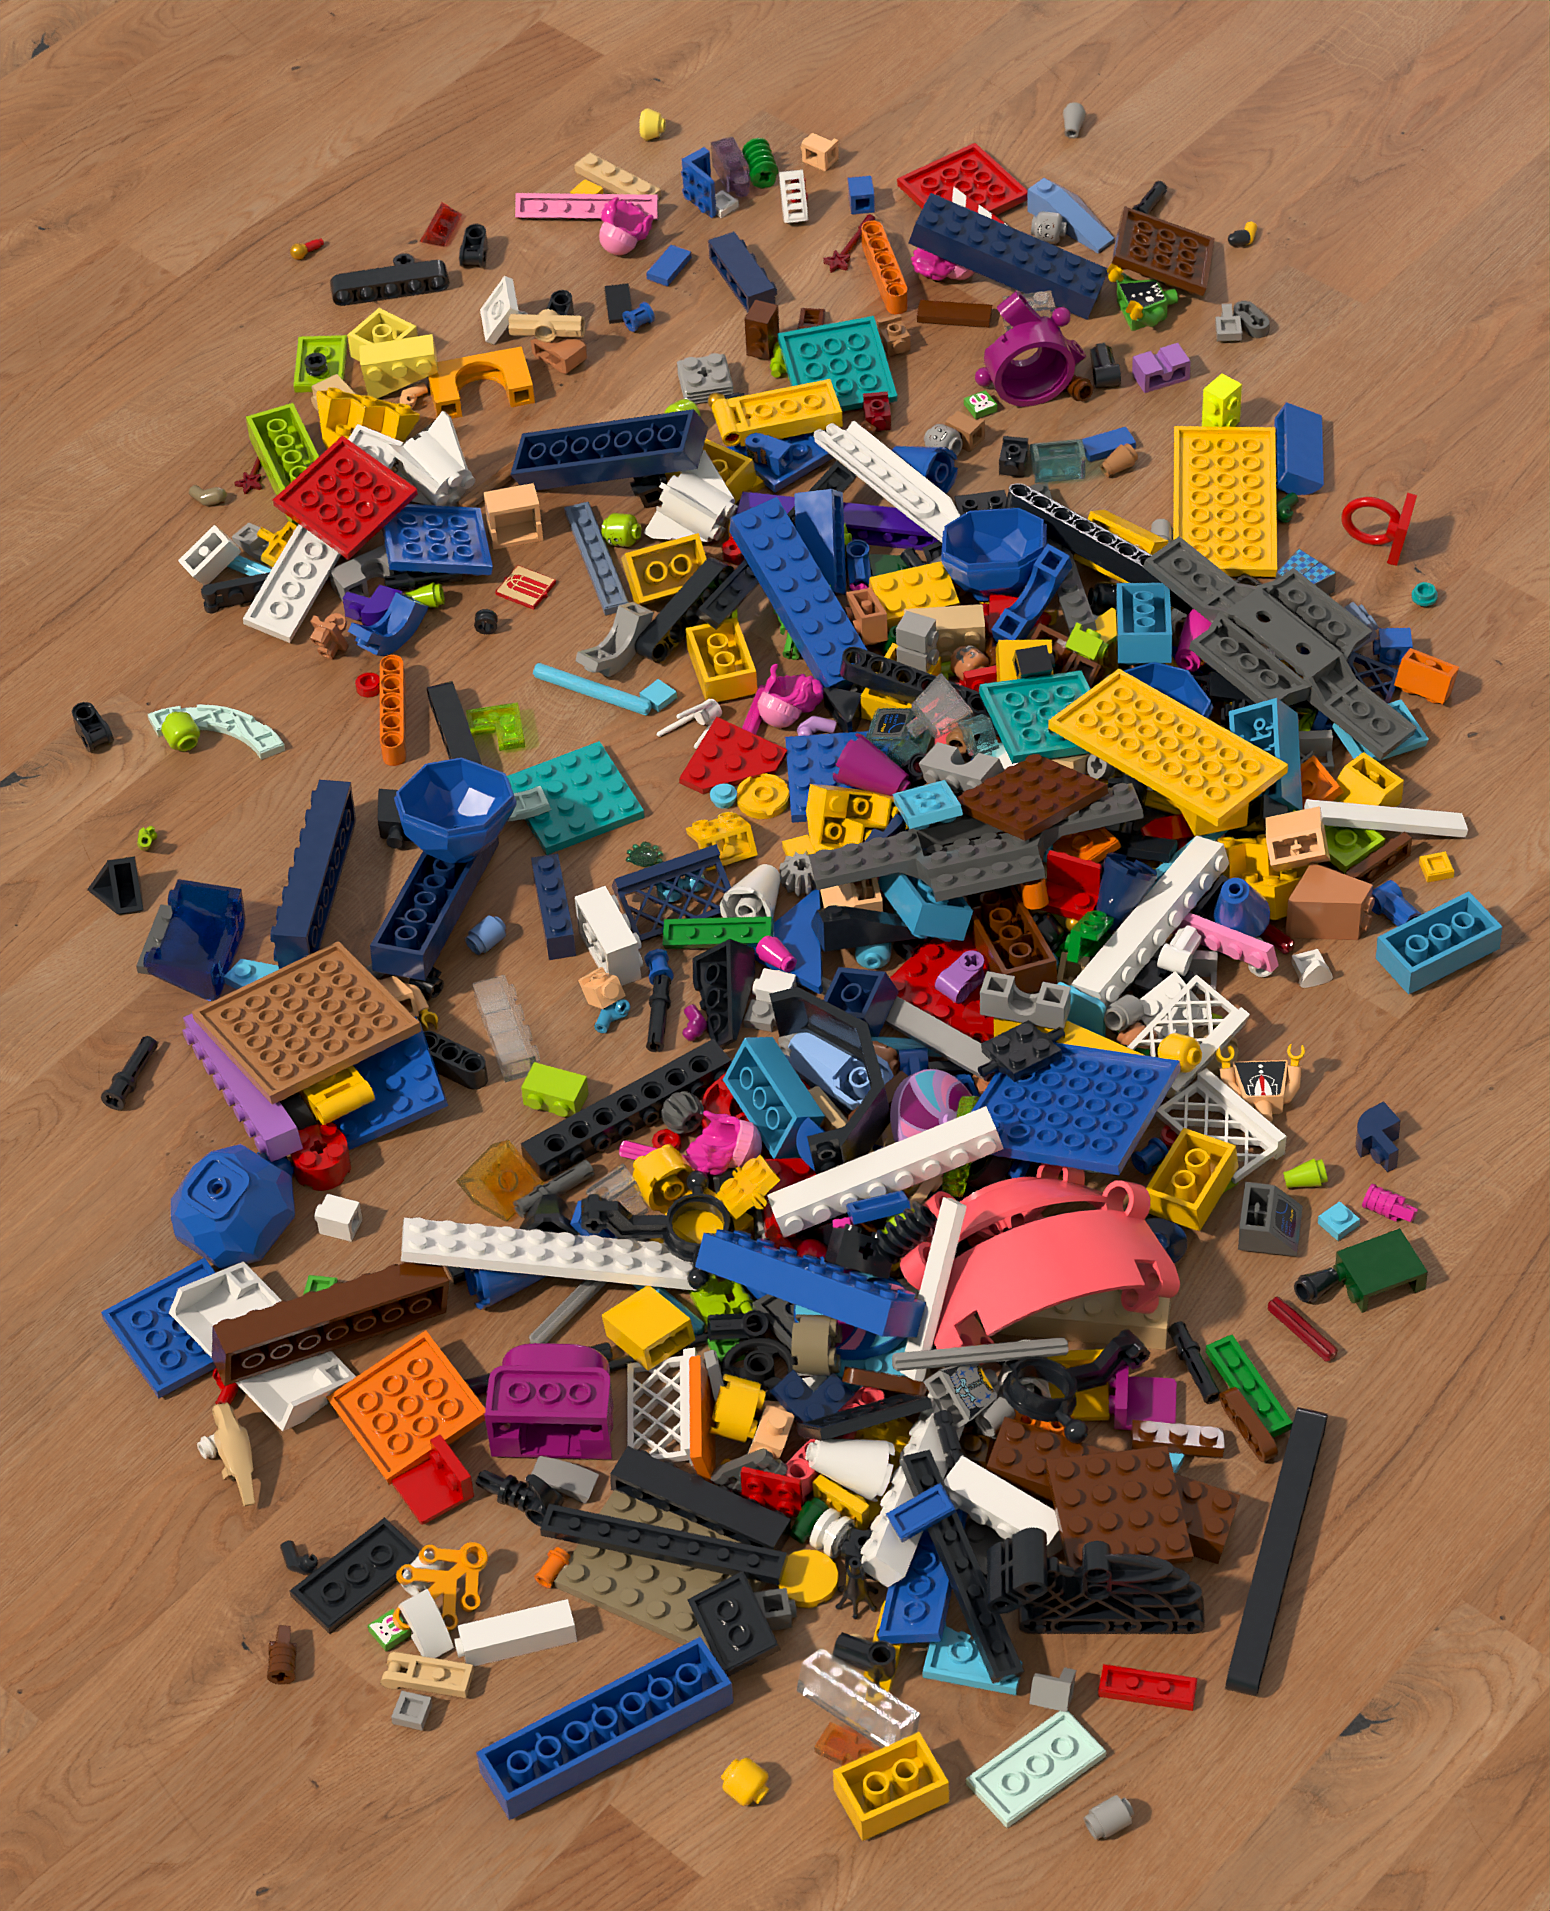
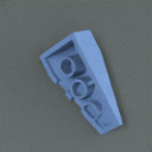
[1028,178,1114,253]

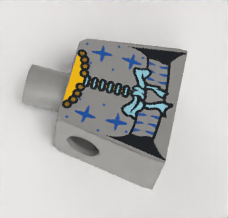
[923,1364,998,1430]

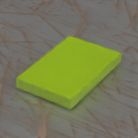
[294,335,348,393]

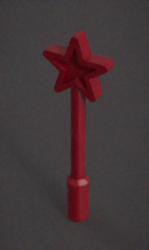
[823,214,875,273]
[234,457,262,494]

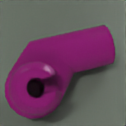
[682,1004,707,1041]

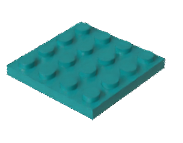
[778,316,897,412]
[979,671,1090,764]
[507,741,645,855]

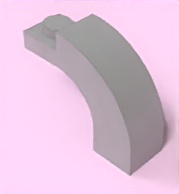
[575,602,654,677]

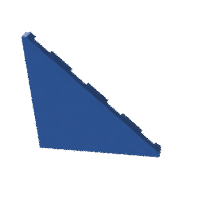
[752,888,823,994]

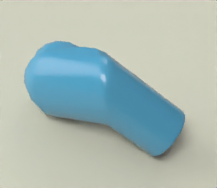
[594,999,631,1033]

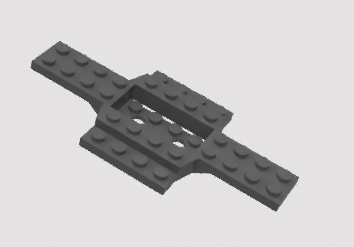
[1143,536,1417,760]
[809,783,1144,902]

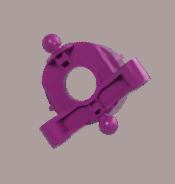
[975,291,1086,407]

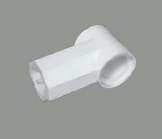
[1157,925,1201,976]

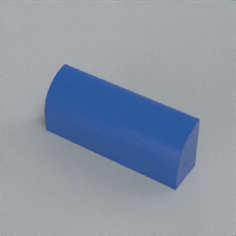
[1274,402,1324,495]
[794,489,846,596]

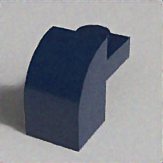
[1356,1101,1401,1172]

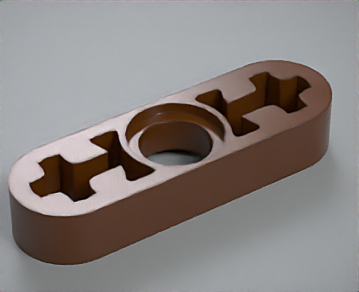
[842,1366,928,1396]
[1219,1387,1278,1462]

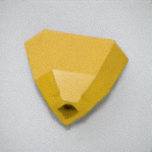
[316,387,420,449]
[806,784,908,852]
[1218,834,1317,920]

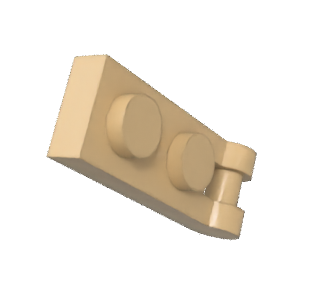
[381,1652,474,1698]

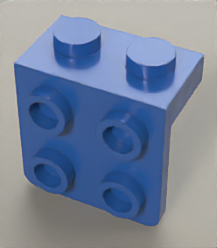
[681,147,716,218]

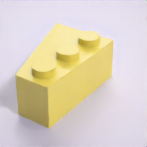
[359,334,438,399]

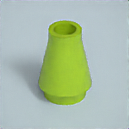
[405,582,445,608]
[1283,1158,1328,1189]

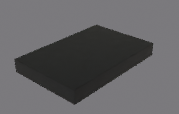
[687,1571,781,1677]

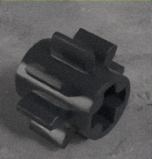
[409,967,444,1001]

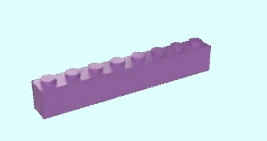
[182,1014,303,1162]

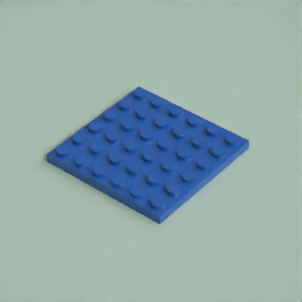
[971,1042,1181,1175]

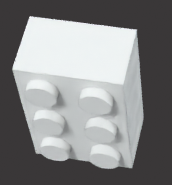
[575,886,643,986]

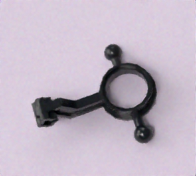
[581,1170,735,1290]
[996,1329,1150,1443]

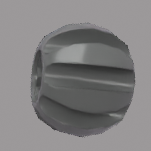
[662,1092,704,1134]

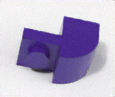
[342,585,403,626]

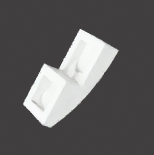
[398,1589,454,1658]

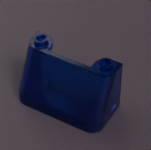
[143,879,246,1001]

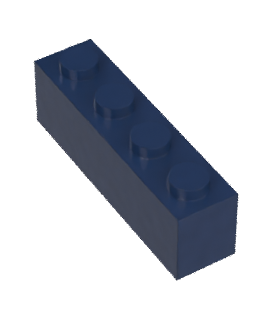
[708,232,777,313]
[531,853,576,960]

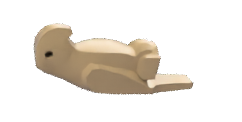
[212,1403,255,1506]

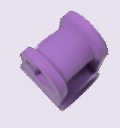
[935,950,985,1004]

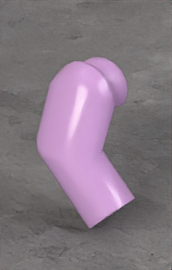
[797,716,836,736]

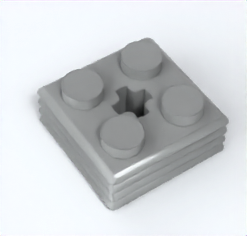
[677,353,733,404]

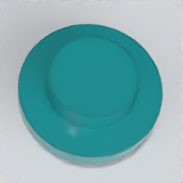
[1411,582,1438,606]

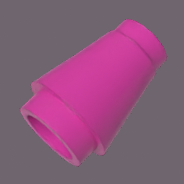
[756,935,797,972]

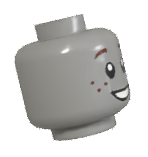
[1031,211,1067,244]
[924,424,963,456]

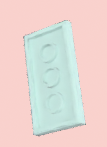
[966,1710,1106,1828]

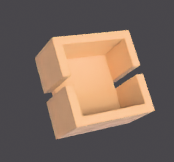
[483,483,543,550]

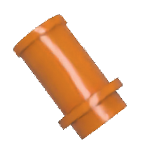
[534,1547,570,1588]

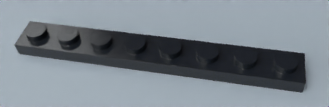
[899,1450,1024,1684]
[540,1504,788,1585]

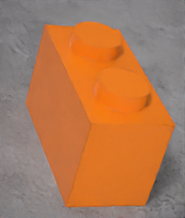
[1394,648,1460,704]

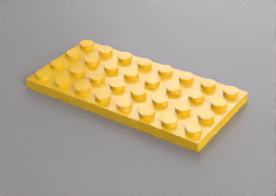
[1173,426,1277,577]
[1048,669,1288,827]

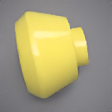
[640,108,666,141]

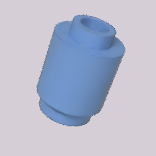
[465,915,506,955]

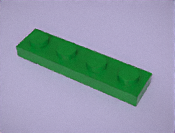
[662,916,774,949]
[1206,1334,1293,1438]

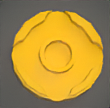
[737,773,790,819]
[777,1549,839,1608]

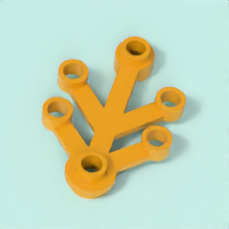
[393,1542,488,1632]

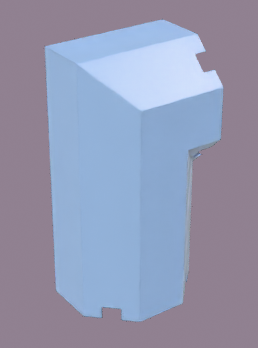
[785,1032,894,1115]

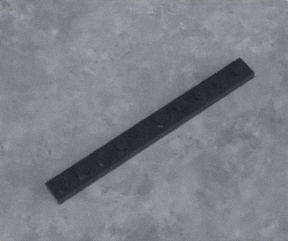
[696,461,857,630]

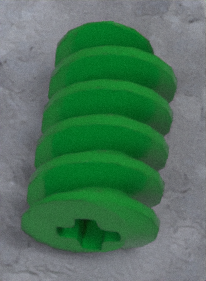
[742,138,778,189]

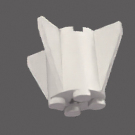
[386,411,475,507]
[644,450,738,542]

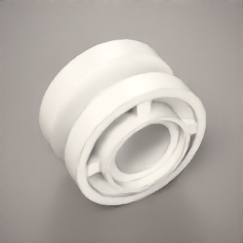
[810,1508,855,1558]

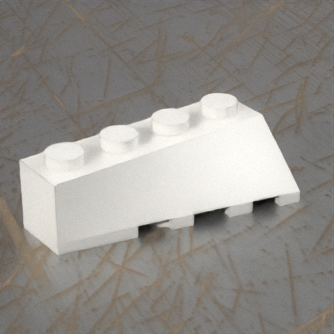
[944,1456,1063,1557]

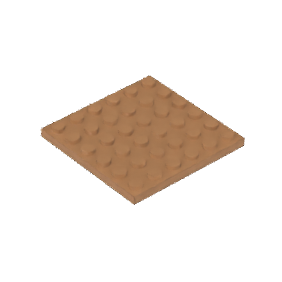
[192,941,421,1105]

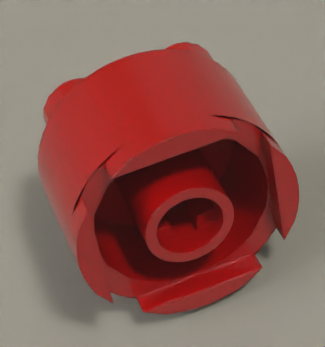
[290,1123,351,1191]

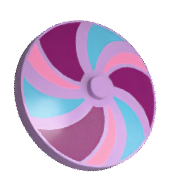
[890,1069,976,1184]

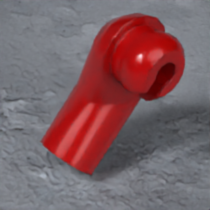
[212,1368,239,1405]

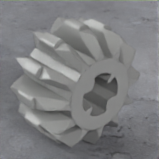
[779,850,816,896]

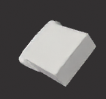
[1291,949,1333,988]

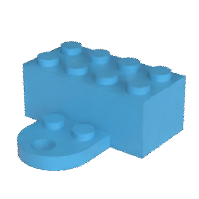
[1229,698,1303,813]

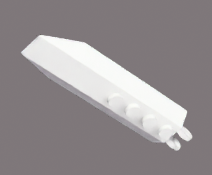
[814,421,960,542]

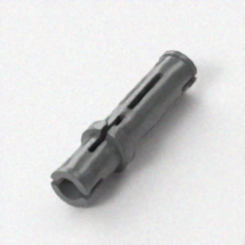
[513,1160,595,1218]

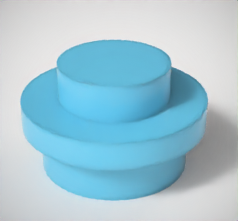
[710,783,737,809]

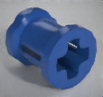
[622,302,655,332]
[644,949,674,985]
[1131,1137,1169,1175]

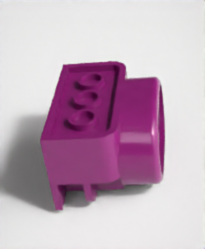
[485,1343,613,1459]

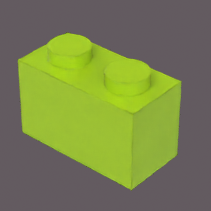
[521,1062,589,1117]

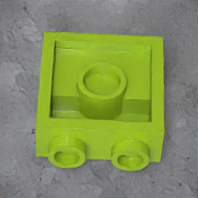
[1324,825,1385,873]

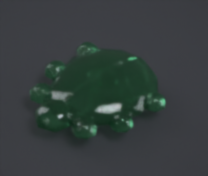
[625,841,664,867]

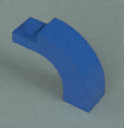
[348,592,429,656]

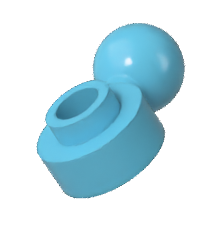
[656,871,705,902]

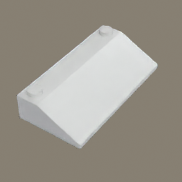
[169,1261,356,1431]

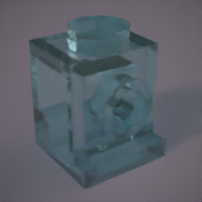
[958,714,999,757]

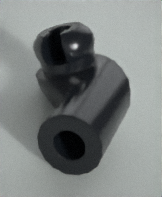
[280,1540,318,1575]

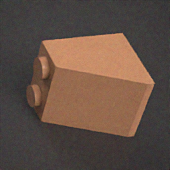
[1286,862,1375,940]

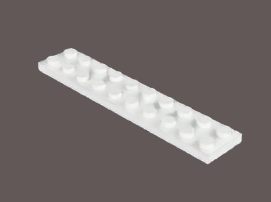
[243,424,403,643]
[401,1218,696,1290]

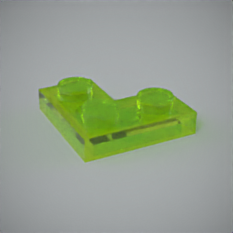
[466,702,525,751]

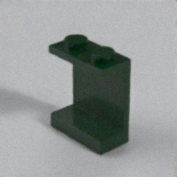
[1333,1228,1428,1313]

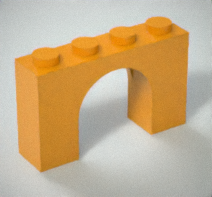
[427,346,535,419]

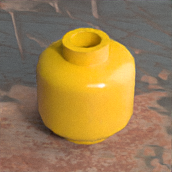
[1158,1033,1202,1073]
[721,1758,770,1806]

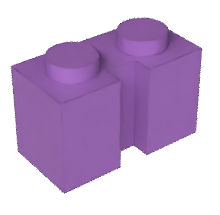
[1132,343,1190,393]

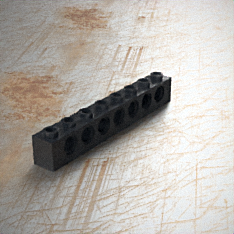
[521,1039,732,1183]

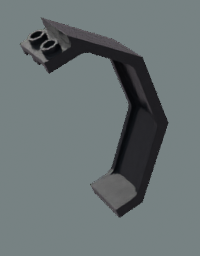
[769,987,891,1175]

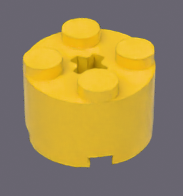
[632,1144,695,1214]
[709,1374,766,1442]

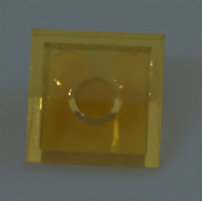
[456,1140,544,1222]

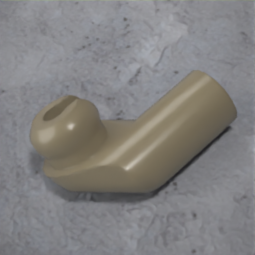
[189,485,227,506]

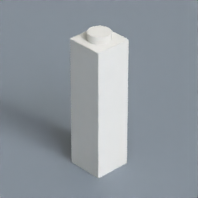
[454,1599,577,1667]

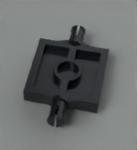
[978,1020,1065,1082]

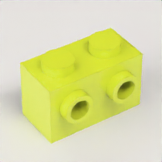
[1202,373,1242,427]

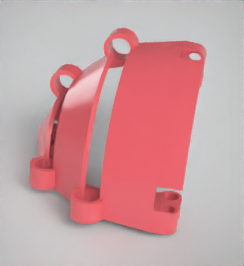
[900,1163,1180,1366]

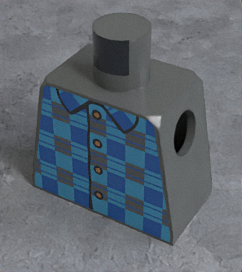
[1276,548,1336,595]

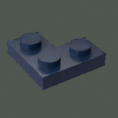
[770,1370,854,1424]

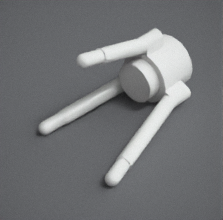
[657,699,722,749]

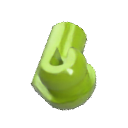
[137,826,158,851]

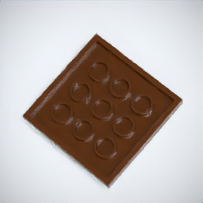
[1111,206,1215,296]
[957,754,1109,841]
[1045,1446,1194,1570]

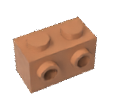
[843,588,888,645]

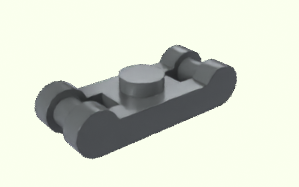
[711,1448,788,1495]

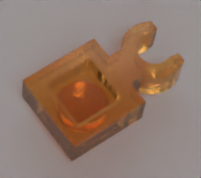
[814,1722,875,1766]

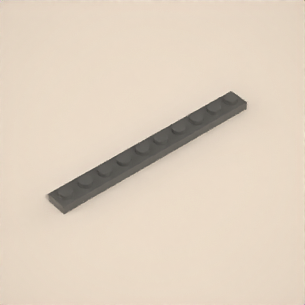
[1030,483,1097,635]

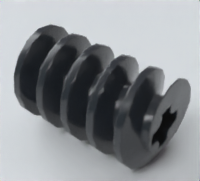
[876,1201,938,1265]

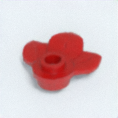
[949,1001,994,1043]

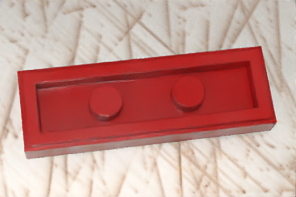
[1098,1664,1198,1711]

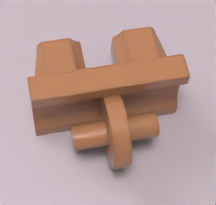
[310,613,349,660]

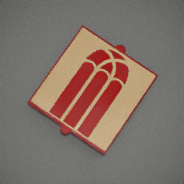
[495,565,556,610]

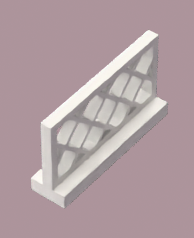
[1127,975,1250,1099]
[1155,1068,1286,1184]
[627,1348,698,1466]

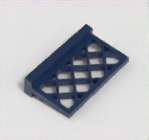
[1310,651,1398,737]
[612,844,731,942]

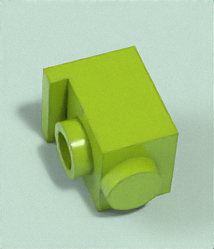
[1065,622,1109,662]

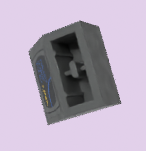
[1238,1182,1303,1256]

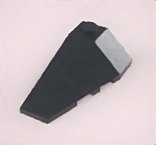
[811,905,929,952]
[692,939,755,1048]

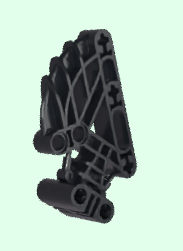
[987,1527,1205,1634]

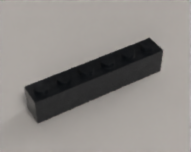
[610,1446,791,1551]

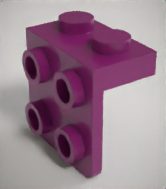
[1109,1364,1176,1430]

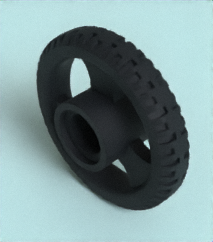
[721,1337,798,1401]

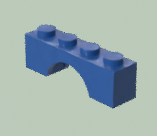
[991,544,1072,642]

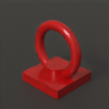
[1341,493,1417,566]

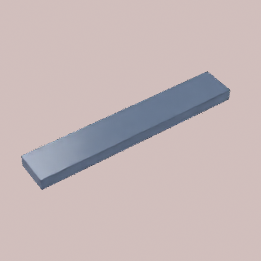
[564,501,629,616]

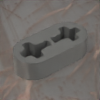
[1233,301,1270,338]

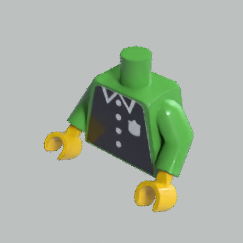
[1107,264,1178,331]

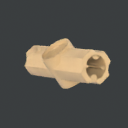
[509,309,585,342]

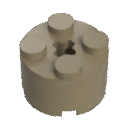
[791,1314,843,1376]

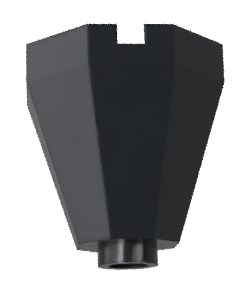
[519,1194,579,1236]

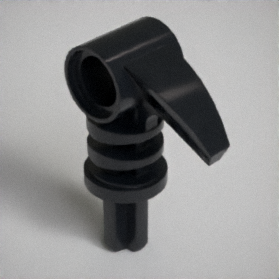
[476,1470,564,1527]

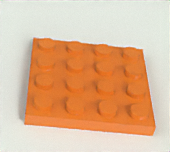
[326,1330,485,1485]

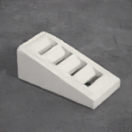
[779,170,808,223]

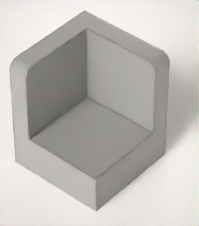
[1029,1667,1077,1712]

